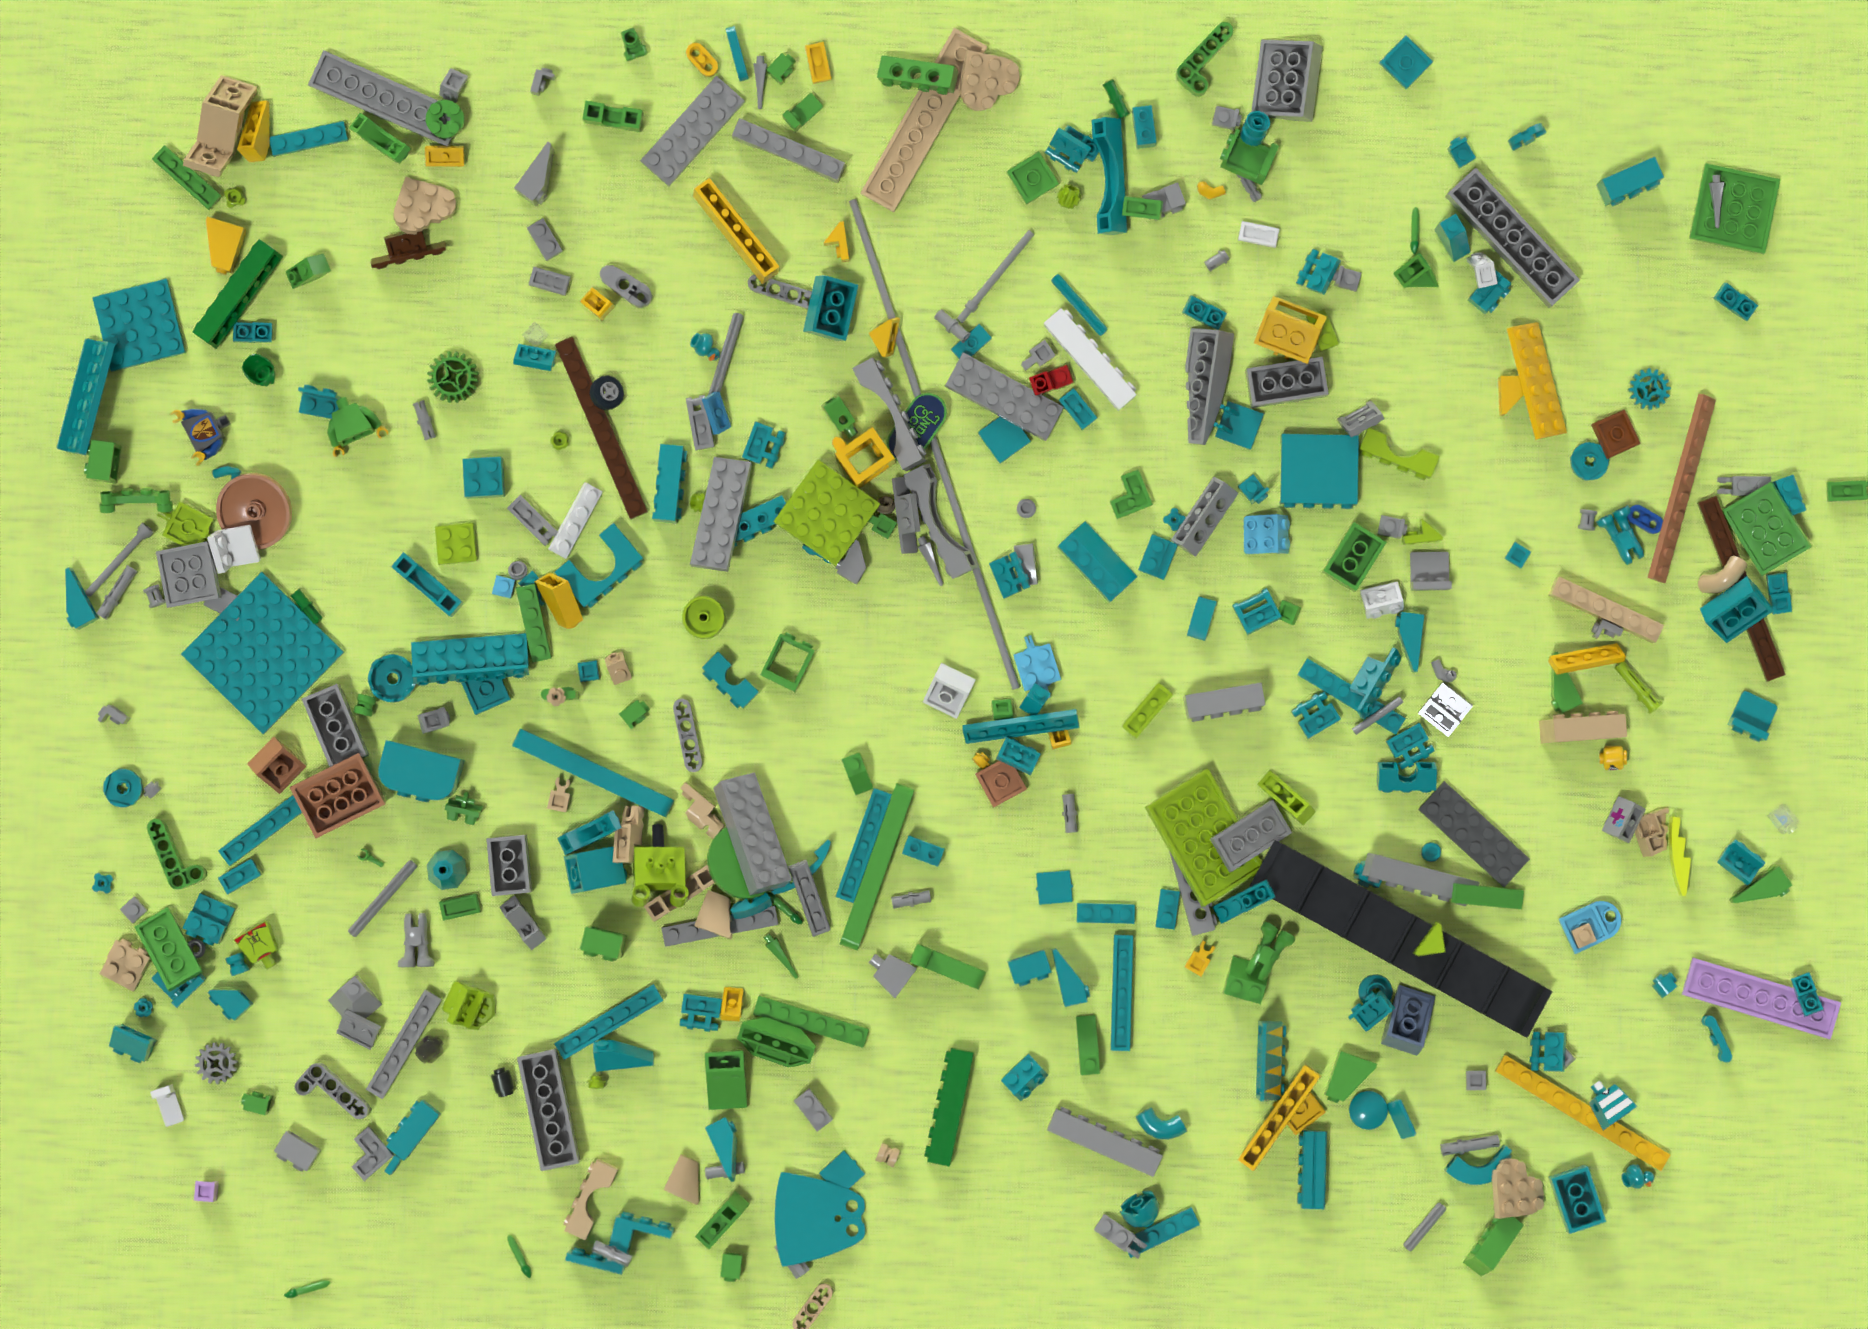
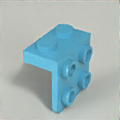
[1244,514,1290,554]

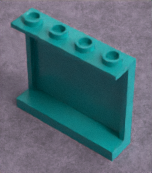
[1279,434,1359,509]

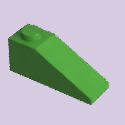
[1551,651,1583,714]
[1729,866,1792,903]
[1076,1015,1100,1075]
[695,1191,750,1249]

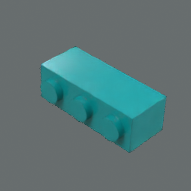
[386,1100,442,1161]

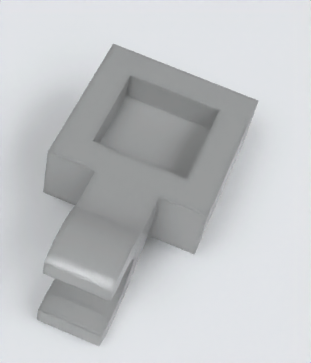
[1021,340,1056,371]

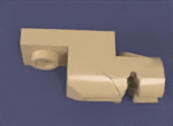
[680,782,725,839]
[613,806,645,863]

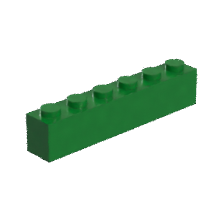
[192,239,283,349]
[924,1047,974,1167]

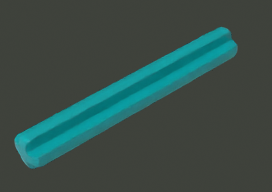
[1051,274,1107,336]

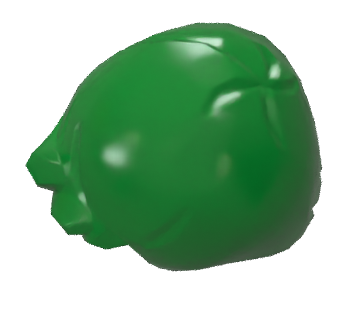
[242,354,275,387]

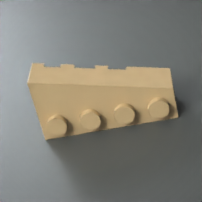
[1539,711,1627,744]

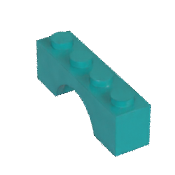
[391,552,464,617]

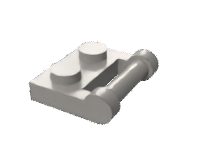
[1337,400,1384,437]

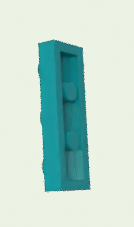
[1077,903,1135,924]

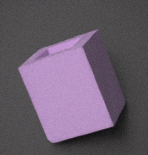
[194,1181,219,1202]

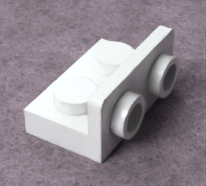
[1360,581,1404,619]

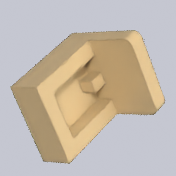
[605,652,632,685]

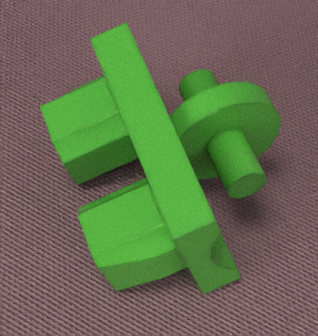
[445,792,483,825]

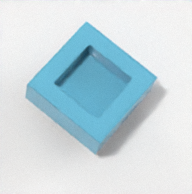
[492,575,516,599]

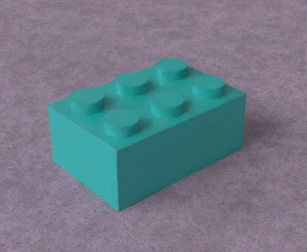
[1596,157,1664,207]
[803,275,859,341]
[1548,1165,1606,1234]

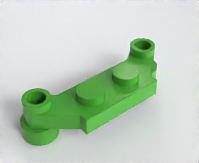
[99,488,173,513]

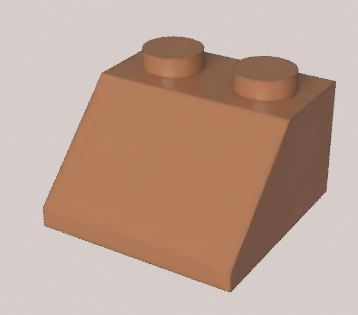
[247,737,306,794]

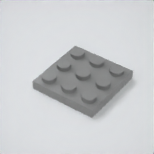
[156,541,222,608]

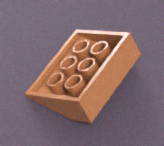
[289,753,386,838]

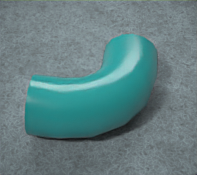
[1135,1107,1187,1140]

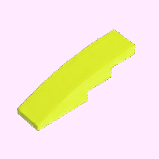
[1668,817,1691,896]

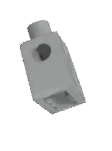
[869,954,917,998]

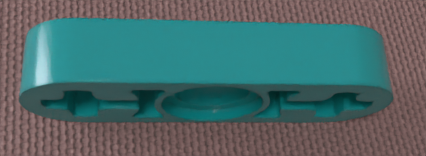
[725,26,749,82]

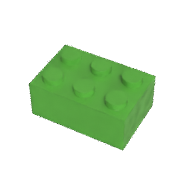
[1322,522,1387,592]
[580,926,627,962]

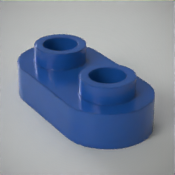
[1627,505,1663,534]

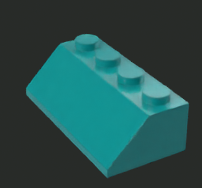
[1057,521,1137,603]

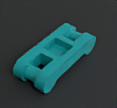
[1701,1015,1732,1063]

